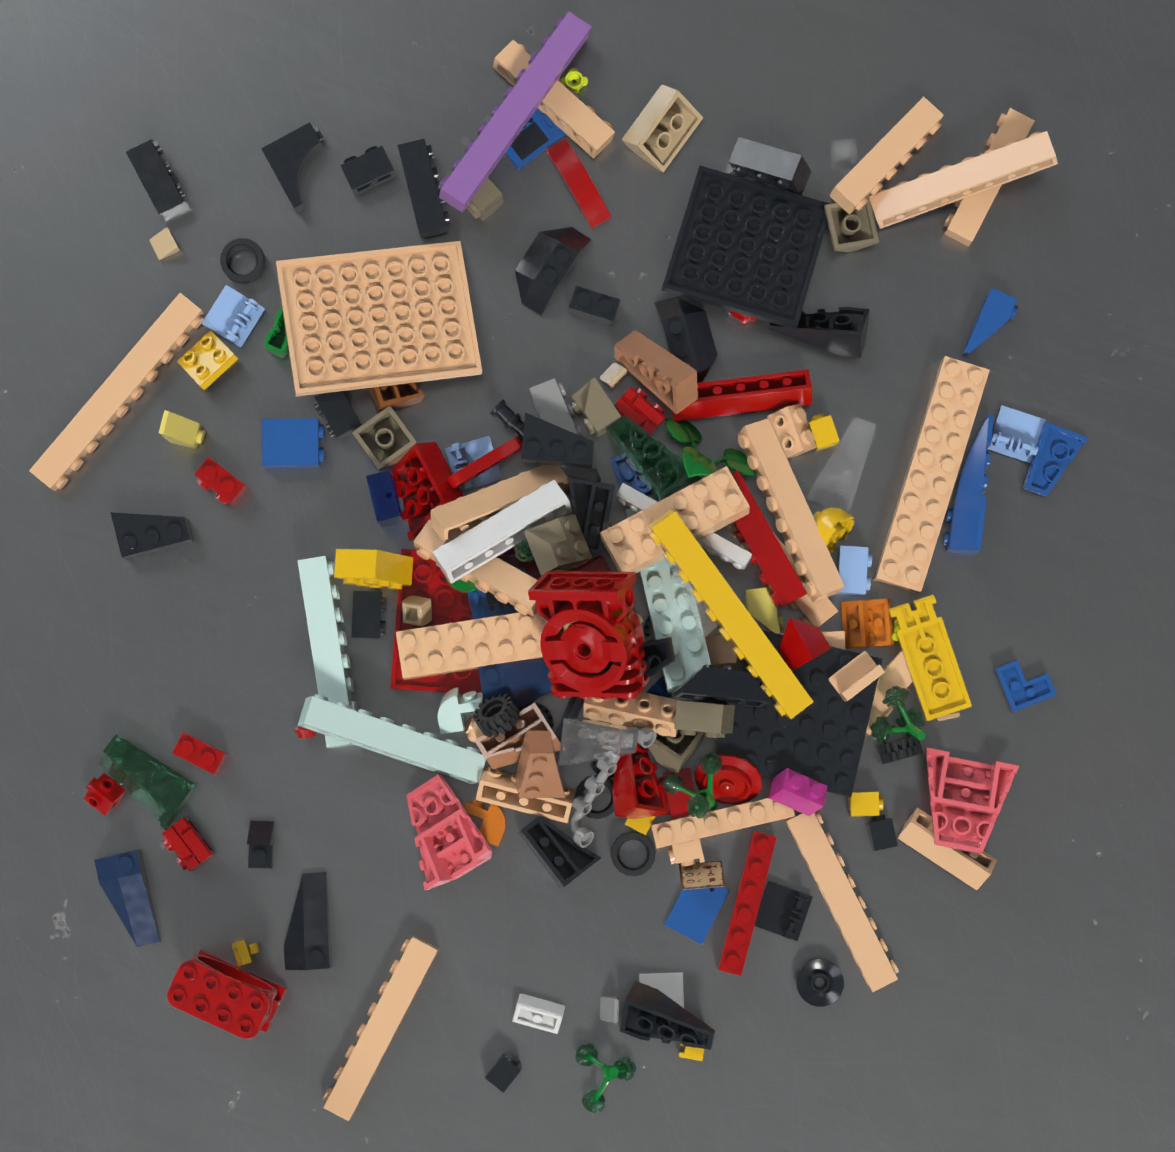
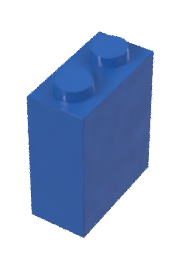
[262,418,325,468]

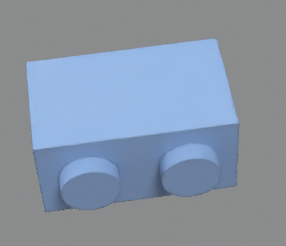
[837,545,872,596]

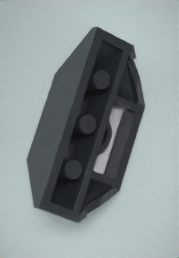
[515,227,591,316]
[654,296,718,383]
[672,665,770,708]

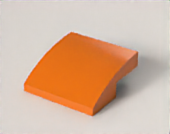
[841,598,895,649]

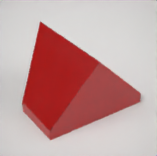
[778,617,831,671]

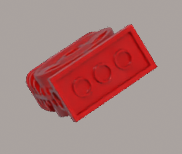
[528,571,649,700]
[167,949,287,1039]

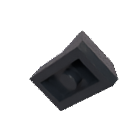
[247,820,274,869]

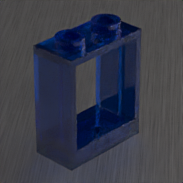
[366,470,404,527]

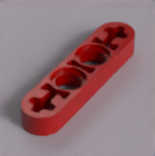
[447,436,523,489]

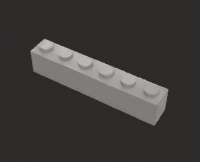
[529,378,601,488]

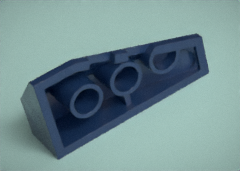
[478,659,553,708]
[94,849,161,947]

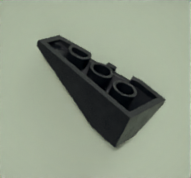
[769,307,870,358]
[602,637,675,677]
[284,872,333,970]
[620,981,715,1050]

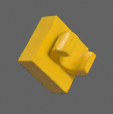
[231,940,260,966]

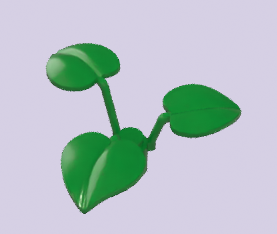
[665,417,756,487]

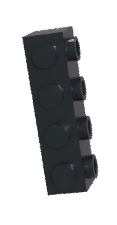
[398,138,450,239]

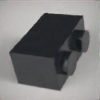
[340,146,396,195]
[569,286,620,326]
[314,391,362,440]
[351,591,387,640]

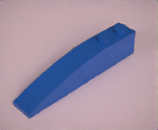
[943,414,994,555]

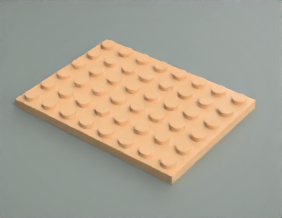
[276,241,482,397]

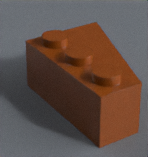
[369,383,425,414]

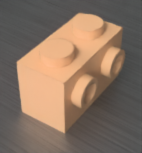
[767,404,817,459]

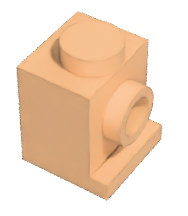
[668,839,705,867]

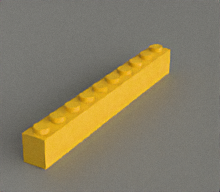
[648,509,813,719]

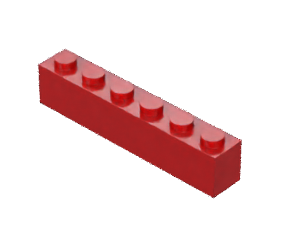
[672,369,812,421]
[731,470,807,609]
[717,831,777,976]

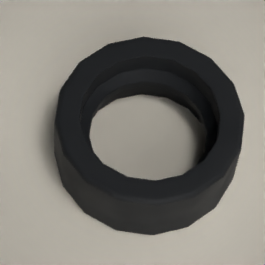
[220,238,266,284]
[575,775,615,819]
[611,831,656,877]

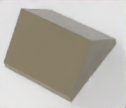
[824,197,879,253]

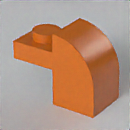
[464,799,506,846]

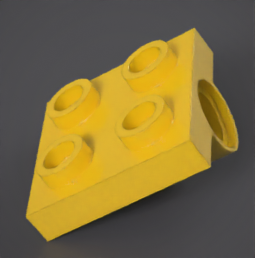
[177,330,238,390]

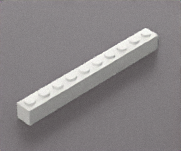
[616,483,752,570]

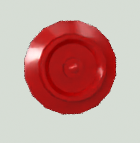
[695,754,762,805]

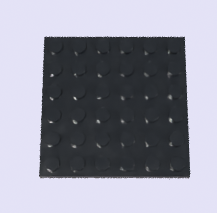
[662,166,830,330]
[714,630,883,797]

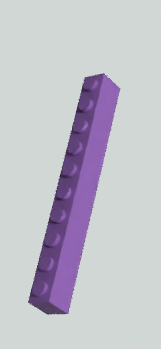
[439,11,592,213]

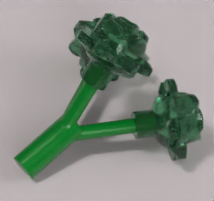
[870,686,926,744]

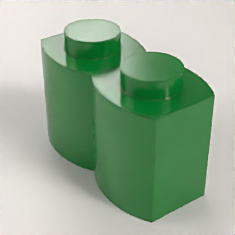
[264,307,289,359]

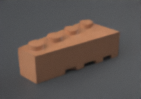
[614,330,698,414]

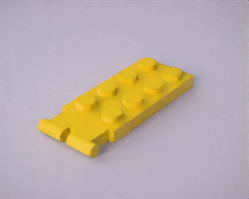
[888,595,972,721]

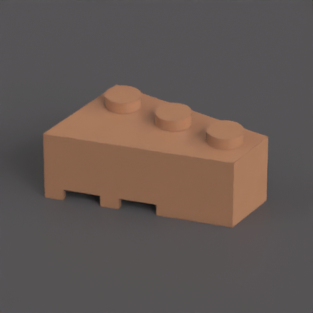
[475,703,564,769]
[515,731,565,799]

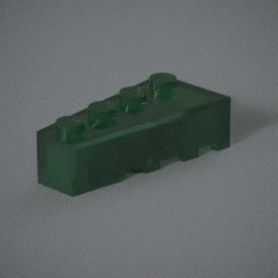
[606,415,701,502]
[99,734,195,831]

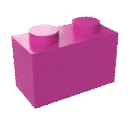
[769,768,827,816]

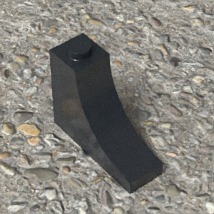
[261,122,324,213]

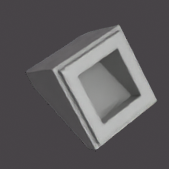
[600,996,619,1023]

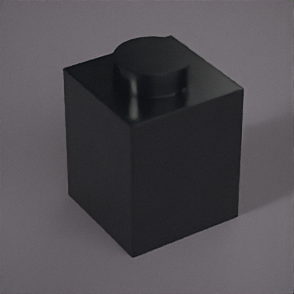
[866,815,898,851]
[485,1053,522,1093]

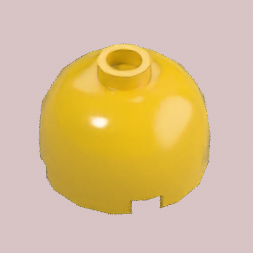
[813,507,855,554]

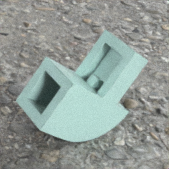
[438,687,484,734]

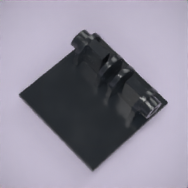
[754,881,813,941]

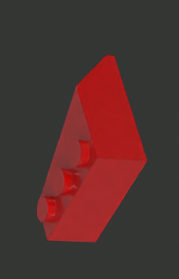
[391,442,464,540]

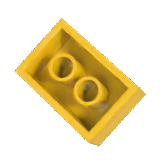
[334,549,413,589]

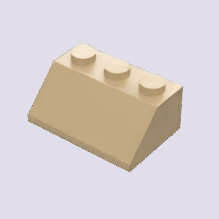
[621,85,703,173]

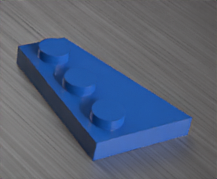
[1022,422,1089,496]

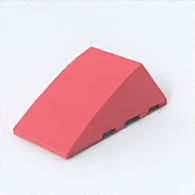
[926,747,1019,854]
[406,774,492,891]

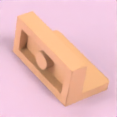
[828,651,885,702]

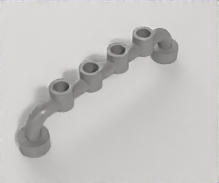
[571,727,656,848]

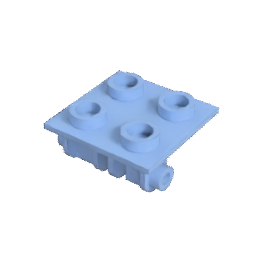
[201,285,265,348]
[987,405,1046,463]
[445,436,503,492]

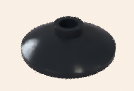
[796,959,844,1007]

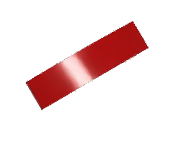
[545,139,611,229]

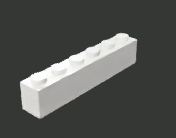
[433,480,573,584]

